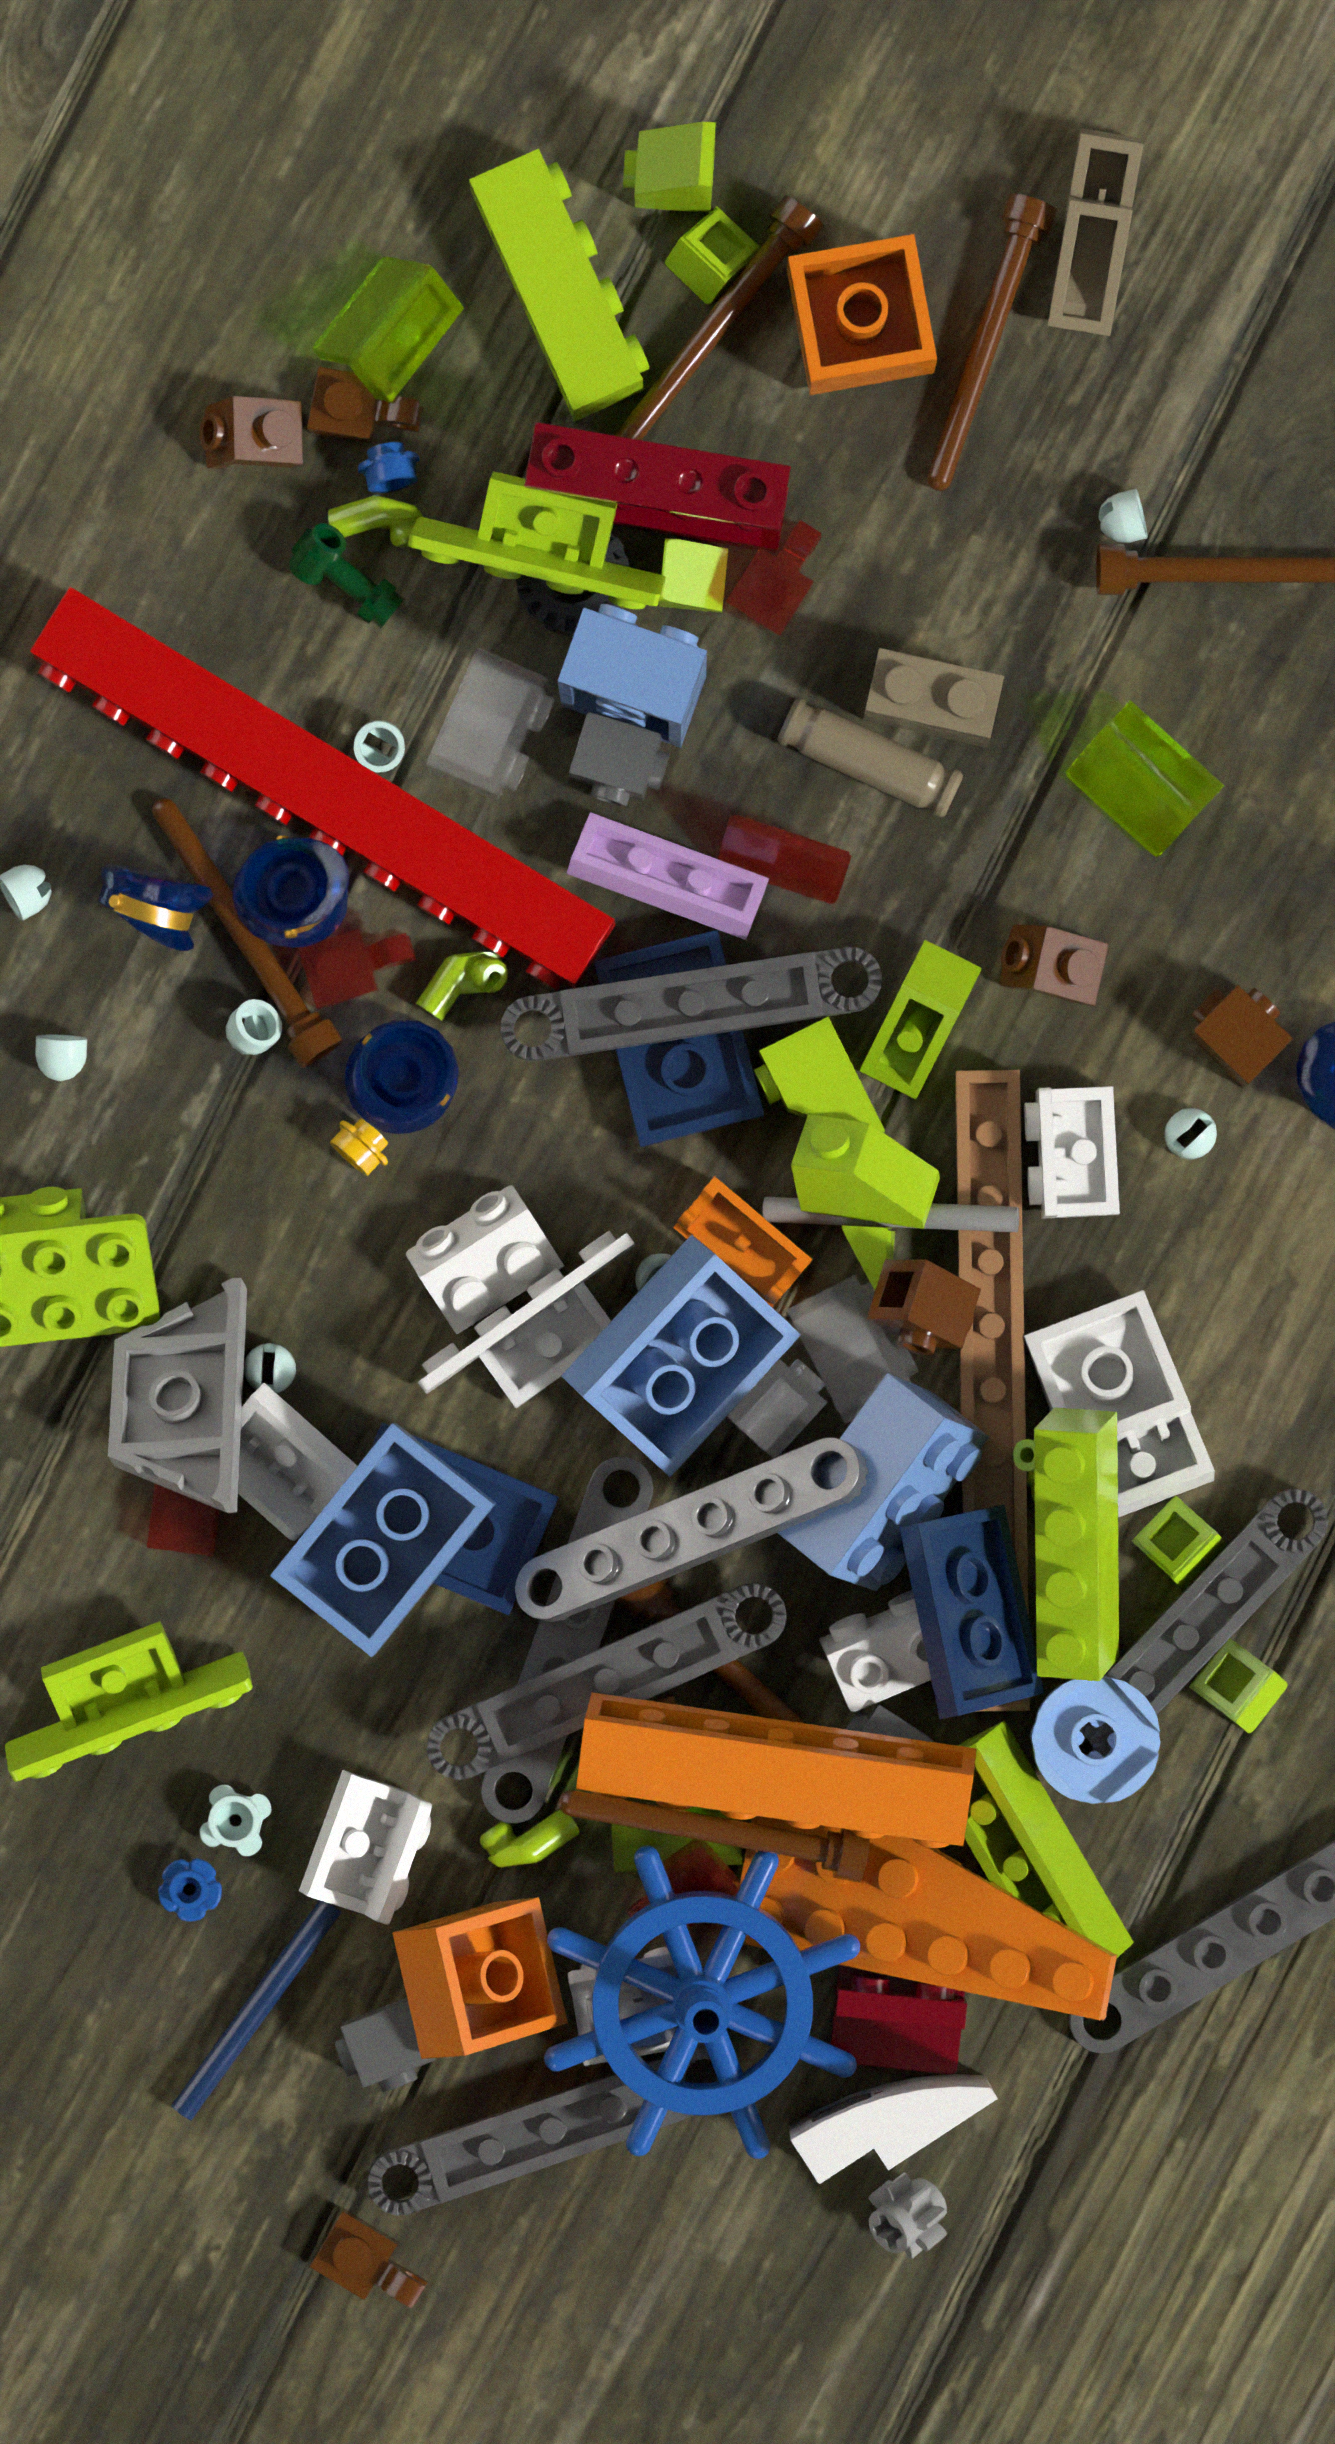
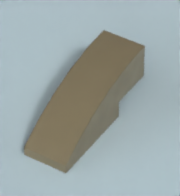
[1048,128,1144,336]

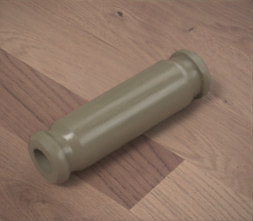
[777,698,963,818]

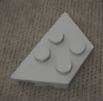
[108,1278,247,1513]

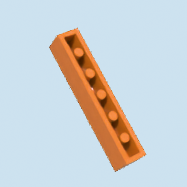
[576,1692,977,1848]

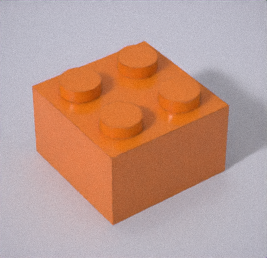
[787,234,937,396]
[392,1897,568,2059]

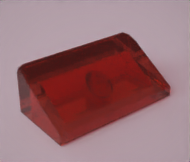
[718,814,852,904]

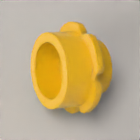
[330,1118,389,1176]

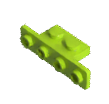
[408,471,666,609]
[5,1621,253,1782]

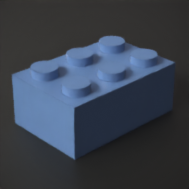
[558,604,707,748]
[561,1235,801,1477]
[778,1373,989,1591]
[270,1423,496,1657]

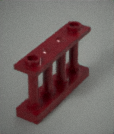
[524,422,791,553]

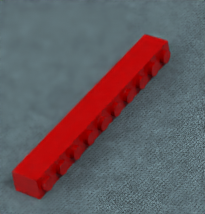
[30,587,616,992]

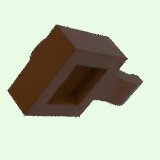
[307,366,423,443]
[310,2209,428,2309]

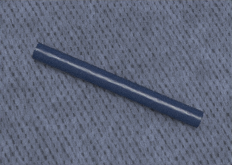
[171,1900,342,2121]

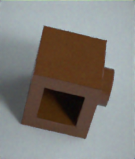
[1188,985,1293,1088]
[866,1259,981,1355]

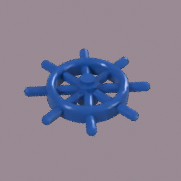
[544,1845,860,2159]

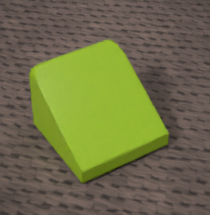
[665,206,760,304]
[659,538,728,613]
[842,1225,895,1290]
[1132,1495,1227,1591]
[1189,1638,1288,1733]

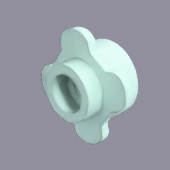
[200,1785,271,1856]

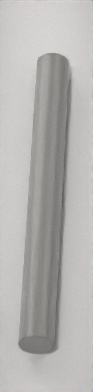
[763,1197,1019,1232]

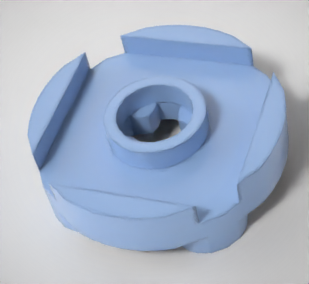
[1030,1676,1160,1804]

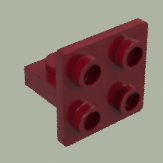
[830,1965,968,2074]

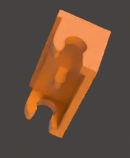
[673,1176,813,1307]

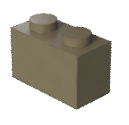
[863,648,1004,748]

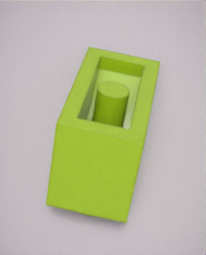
[623,122,716,213]
[859,940,982,1099]
[753,1017,885,1133]
[791,1114,940,1229]

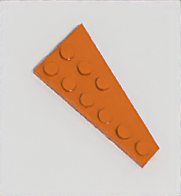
[739,1816,1117,2020]

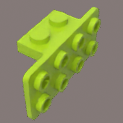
[0,1187,160,1347]

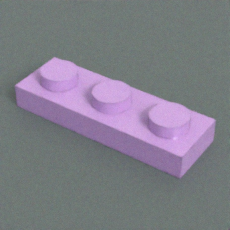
[567,812,769,940]

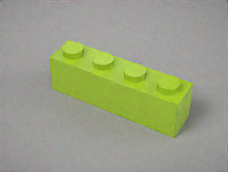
[469,149,650,422]
[1034,1407,1119,1681]
[956,1720,1134,1959]

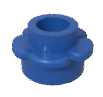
[358,442,420,493]
[158,1858,222,1922]

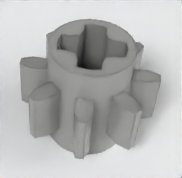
[869,2173,947,2258]

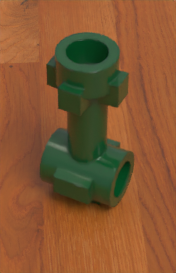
[289,523,404,629]

